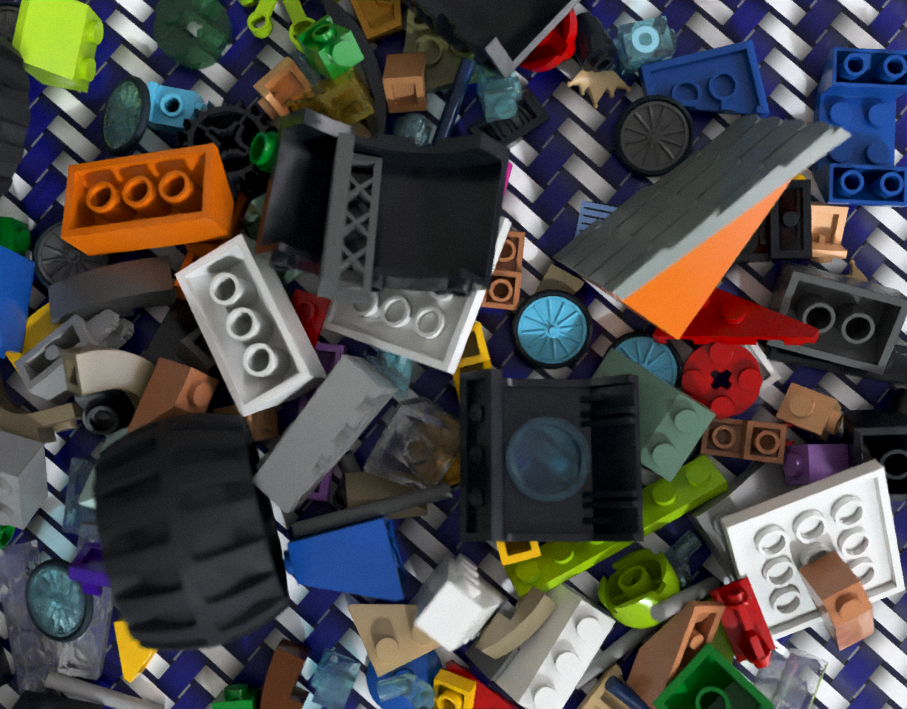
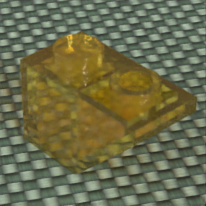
[285,66,375,125]

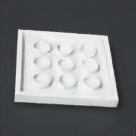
[322,216,512,375]
[720,459,905,641]

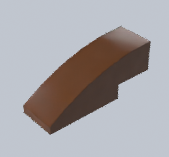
[260,638,311,709]

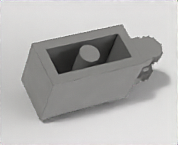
[14,308,135,406]

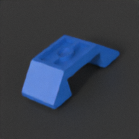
[812,47,907,208]

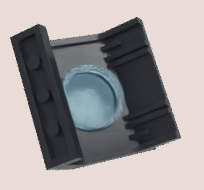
[460,369,644,542]

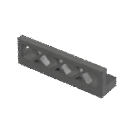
[317,132,383,304]

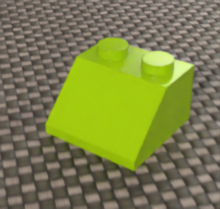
[12,0,104,93]

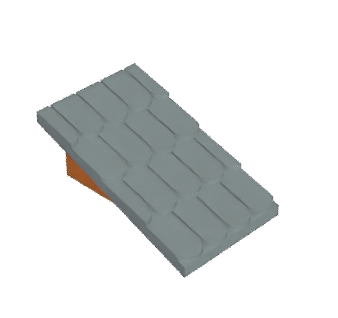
[552,114,851,340]

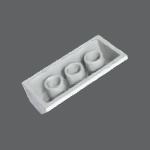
[175,233,327,416]

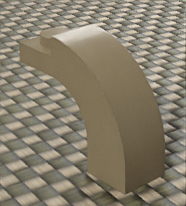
[61,346,155,412]
[0,371,83,444]

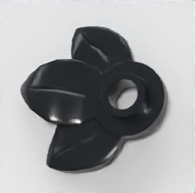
[73,389,135,435]

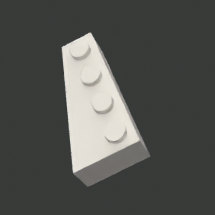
[414,551,509,652]

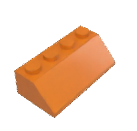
[61,143,234,256]

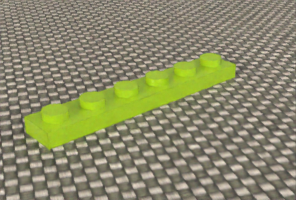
[504,454,728,598]

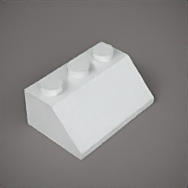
[494,583,616,709]

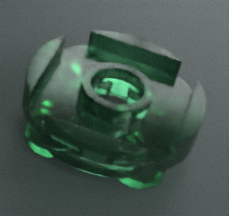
[154,0,233,69]

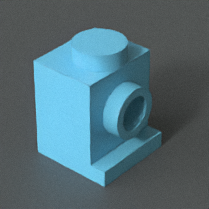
[147,81,207,134]

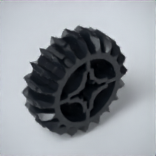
[175,97,279,203]

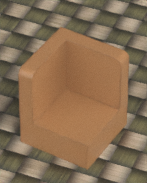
[382,52,428,113]

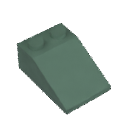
[591,347,716,482]

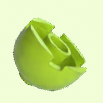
[597,548,680,629]

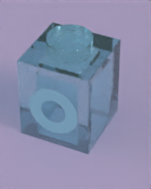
[614,15,677,76]

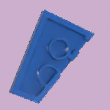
[638,40,770,118]

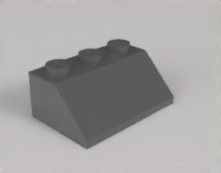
[765,261,907,375]

